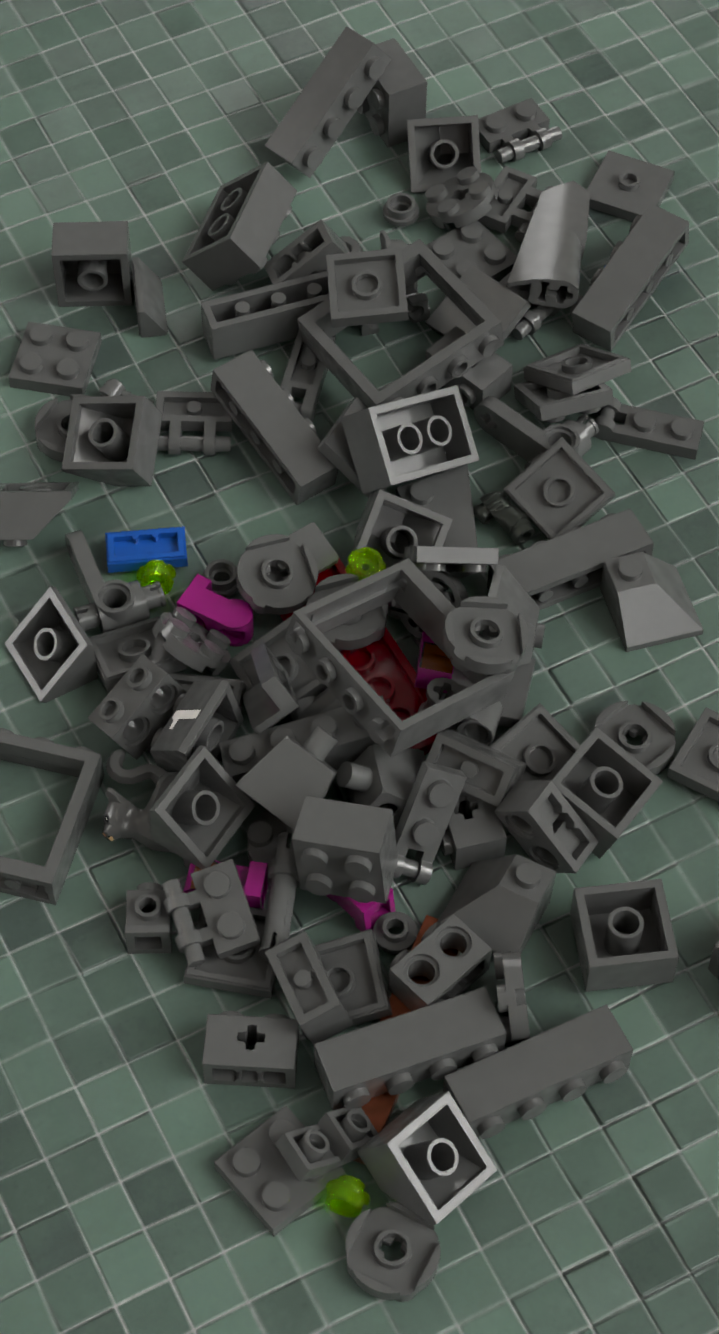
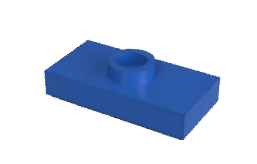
[105,526,188,573]

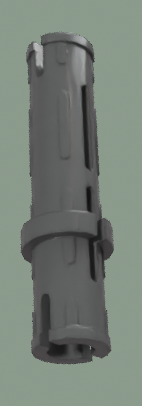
[259,832,300,961]

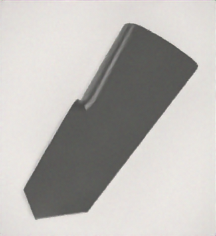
[507,181,590,308]

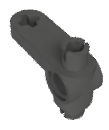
[474,396,599,469]
[65,530,166,633]

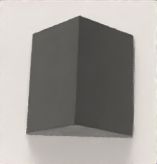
[5,586,98,703]
[150,746,255,869]

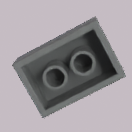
[182,161,297,291]
[340,385,479,494]

